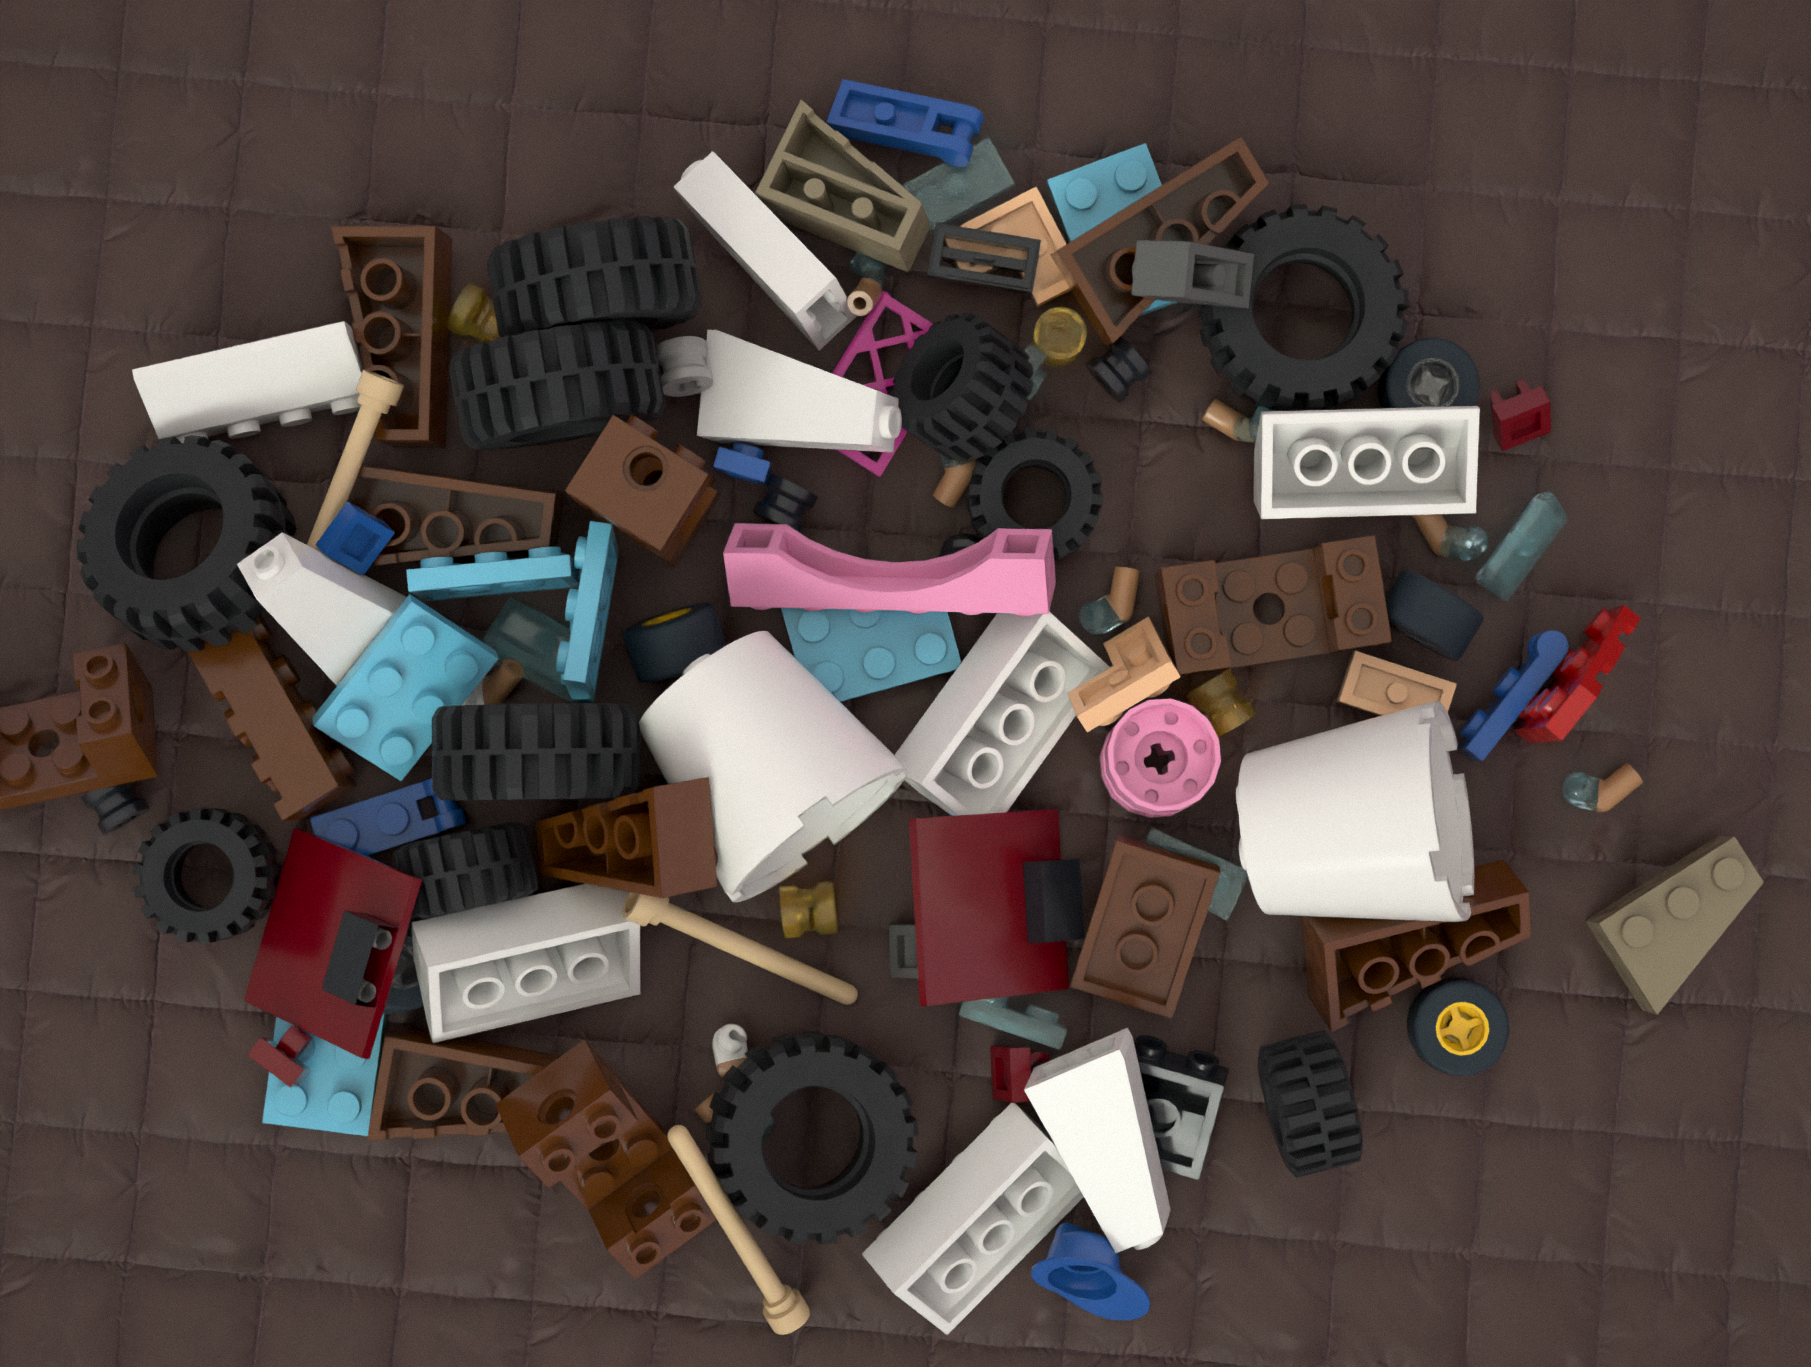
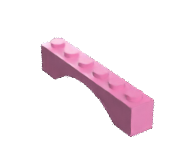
[723,523,1056,616]

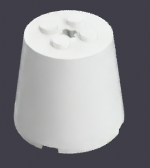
[639,631,907,902]
[1236,701,1475,922]

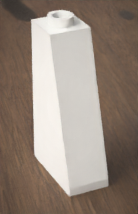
[674,151,857,350]
[697,330,902,452]
[237,532,407,686]
[1024,1028,1171,1253]

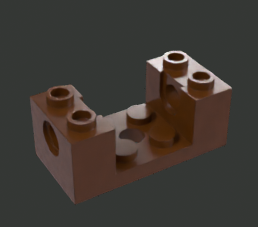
[565,415,720,568]
[1154,535,1392,676]
[0,643,158,810]
[495,1039,717,1280]

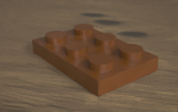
[1070,835,1221,1019]

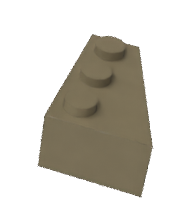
[755,100,931,273]
[1585,836,1764,1015]

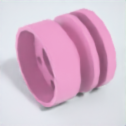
[1100,698,1221,818]

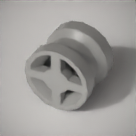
[656,336,713,397]

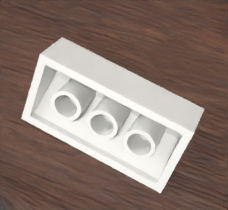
[132,321,364,443]
[1254,406,1480,519]
[895,612,1110,816]
[411,884,640,1043]
[862,1103,1084,1335]

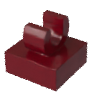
[1490,380,1551,451]
[247,1025,313,1088]
[990,1044,1049,1103]

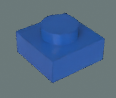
[713,442,773,487]
[315,501,395,575]

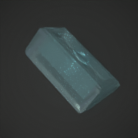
[1476,491,1567,601]
[483,597,573,702]

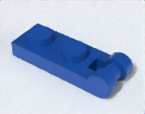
[826,79,984,167]
[1457,630,1569,762]
[310,778,468,856]

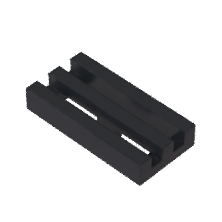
[927,223,1041,295]

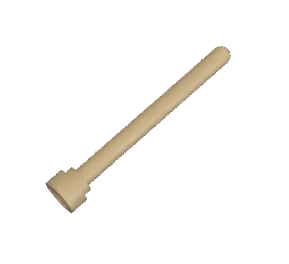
[307,370,404,554]
[622,892,858,1005]
[668,1125,810,1335]

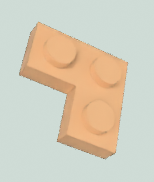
[944,187,1071,307]
[1067,616,1180,732]
[1336,651,1457,716]

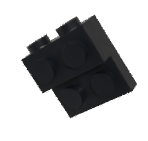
[1134,1035,1229,1180]

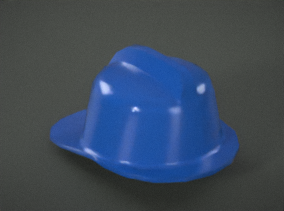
[1031,1223,1151,1321]

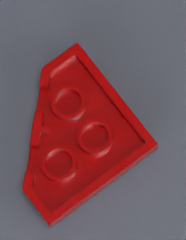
[1513,605,1641,743]

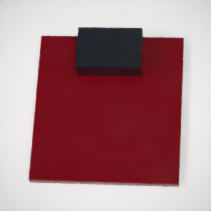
[909,809,1085,1006]
[244,828,422,1059]

